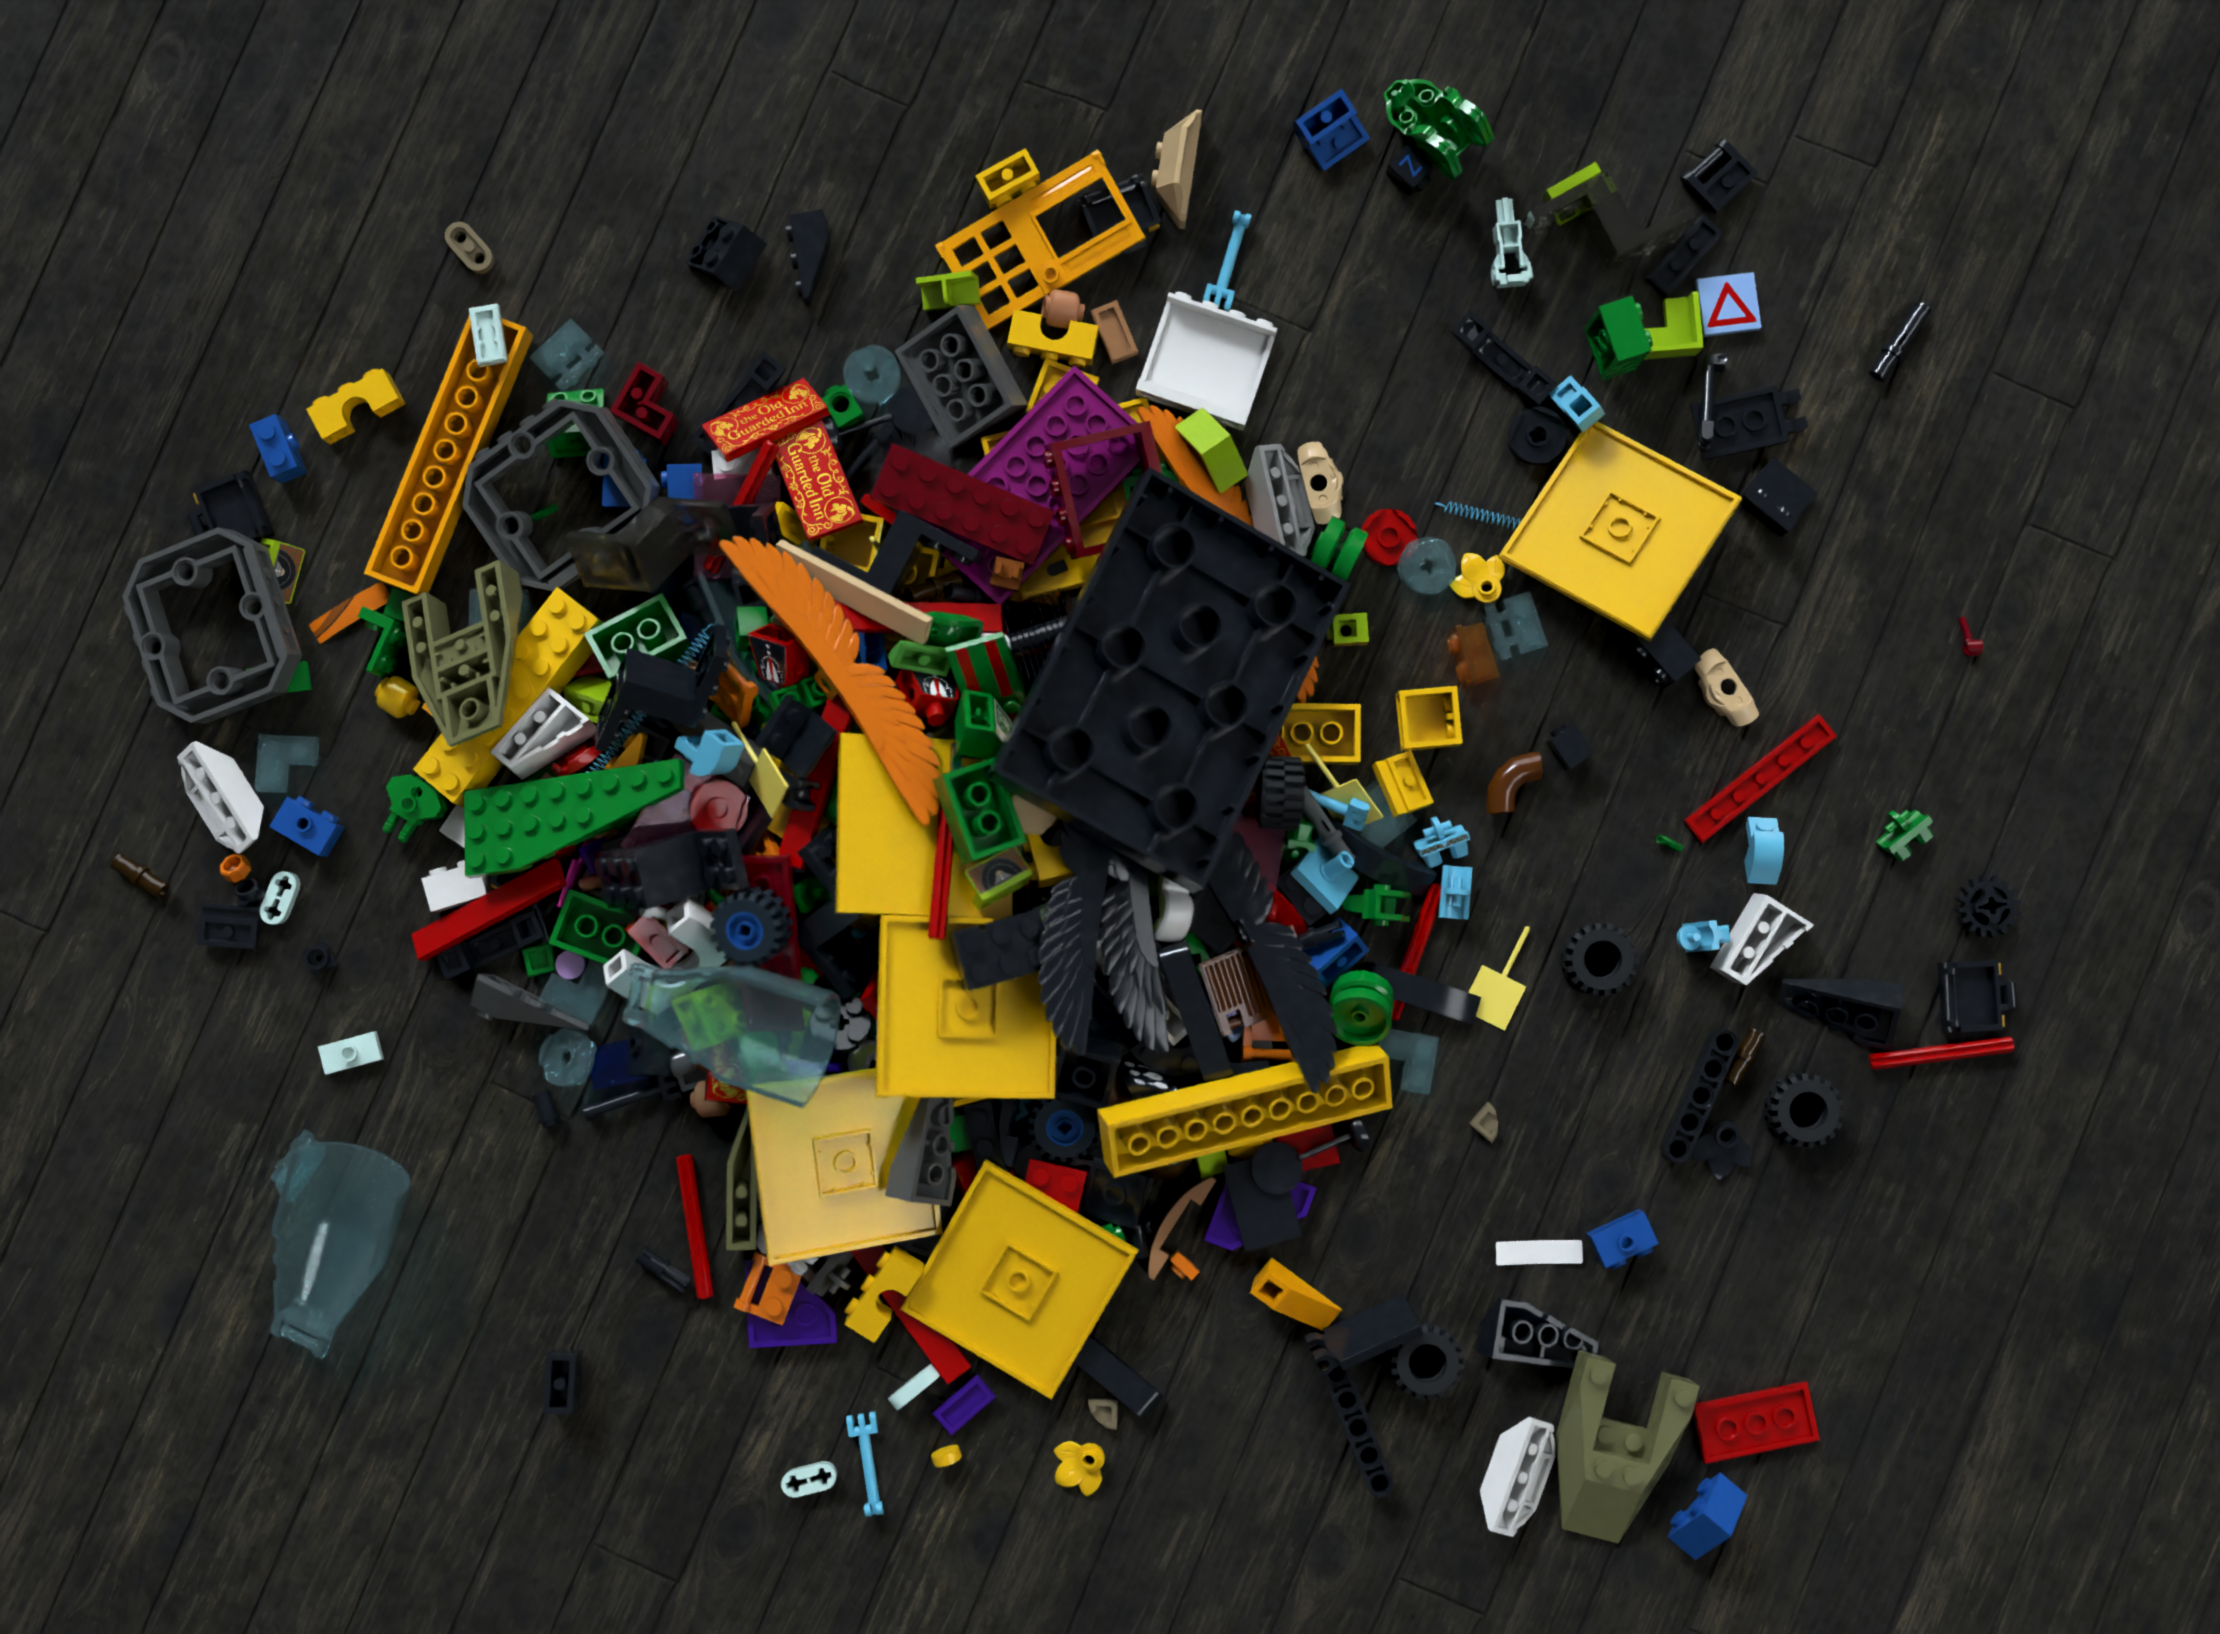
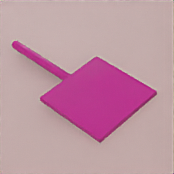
[557,838,591,907]

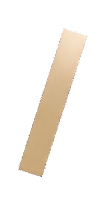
[775,539,933,645]

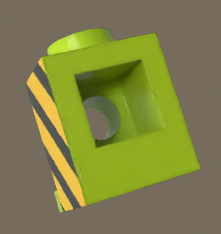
[1326,613,1369,647]

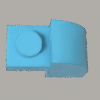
[1548,375,1605,433]
[674,729,745,776]
[1744,817,1784,885]

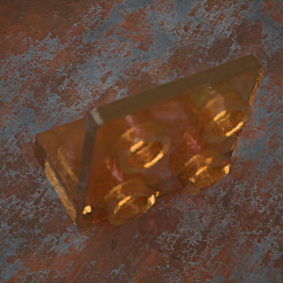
[1446,622,1500,688]

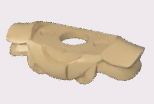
[1298,442,1344,525]
[1694,648,1759,727]

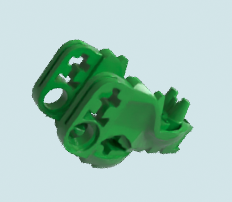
[1383,79,1494,180]

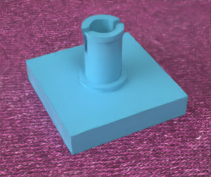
[1290,837,1359,915]

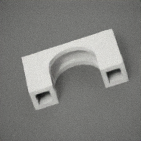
[603,897,727,1016]

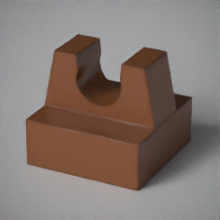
[990,556,1025,593]

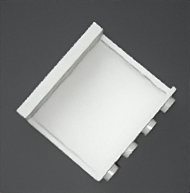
[1135,292,1278,431]

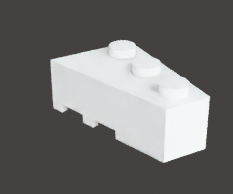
[490,687,597,780]
[1710,893,1814,985]

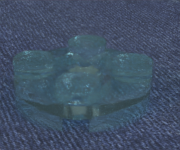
[843,345,901,404]
[1398,537,1456,595]
[539,1028,597,1087]

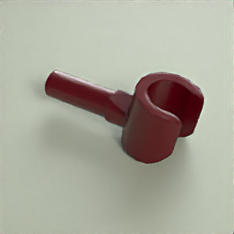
[1958,616,1984,656]

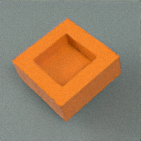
[1170,1249,1199,1281]

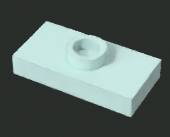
[469,304,508,367]
[318,1031,384,1075]

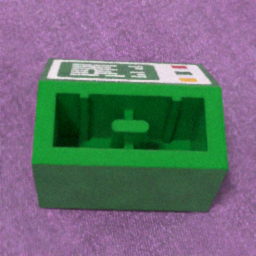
[954,689,1013,759]

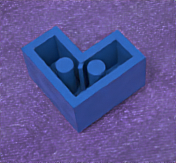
[1668,1473,1748,1560]

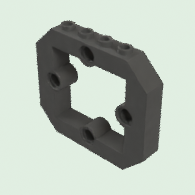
[462,398,660,591]
[122,527,302,724]

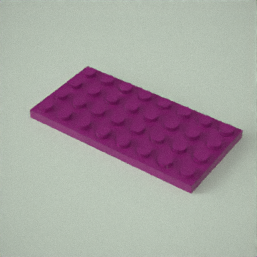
[922,365,1140,607]

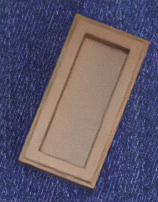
[1090,300,1139,365]

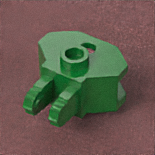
[382,775,449,844]
[1342,884,1411,926]

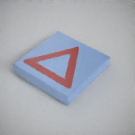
[1695,272,1762,337]

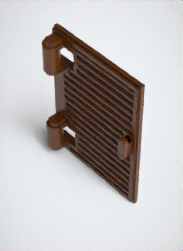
[1198,925,1301,1037]

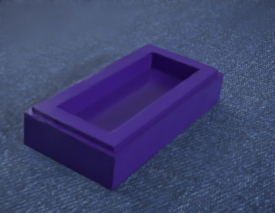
[933,1374,996,1436]

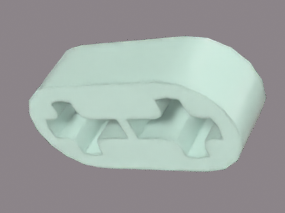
[260,871,301,925]
[888,1364,940,1410]
[781,1461,837,1497]

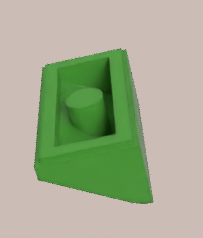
[888,640,951,677]

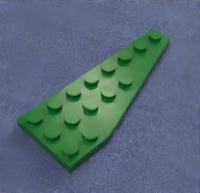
[464,759,685,879]

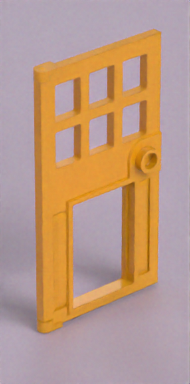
[935,149,1146,330]

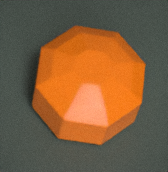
[220,853,251,883]

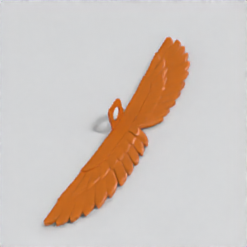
[1136,405,1319,703]
[719,536,940,827]

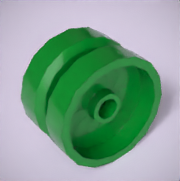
[1310,515,1369,581]
[1329,970,1394,1046]

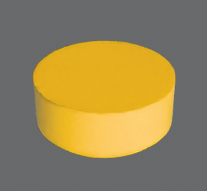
[931,1445,962,1468]

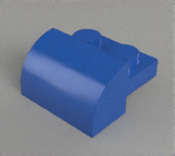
[1293,89,1370,172]

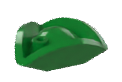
[925,611,984,648]

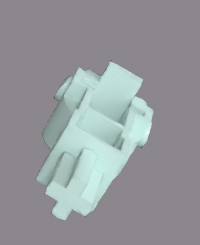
[1491,197,1533,288]

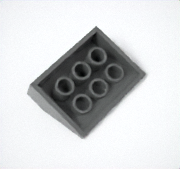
[895,305,1028,450]

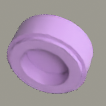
[556,951,586,979]

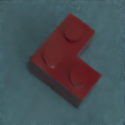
[610,361,680,446]

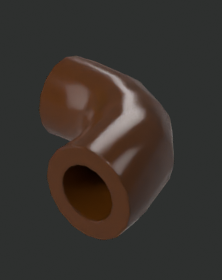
[1486,752,1542,815]

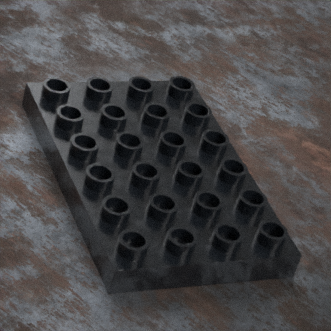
[985,467,1350,893]

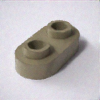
[445,222,495,274]

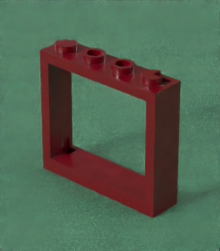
[1043,421,1162,560]

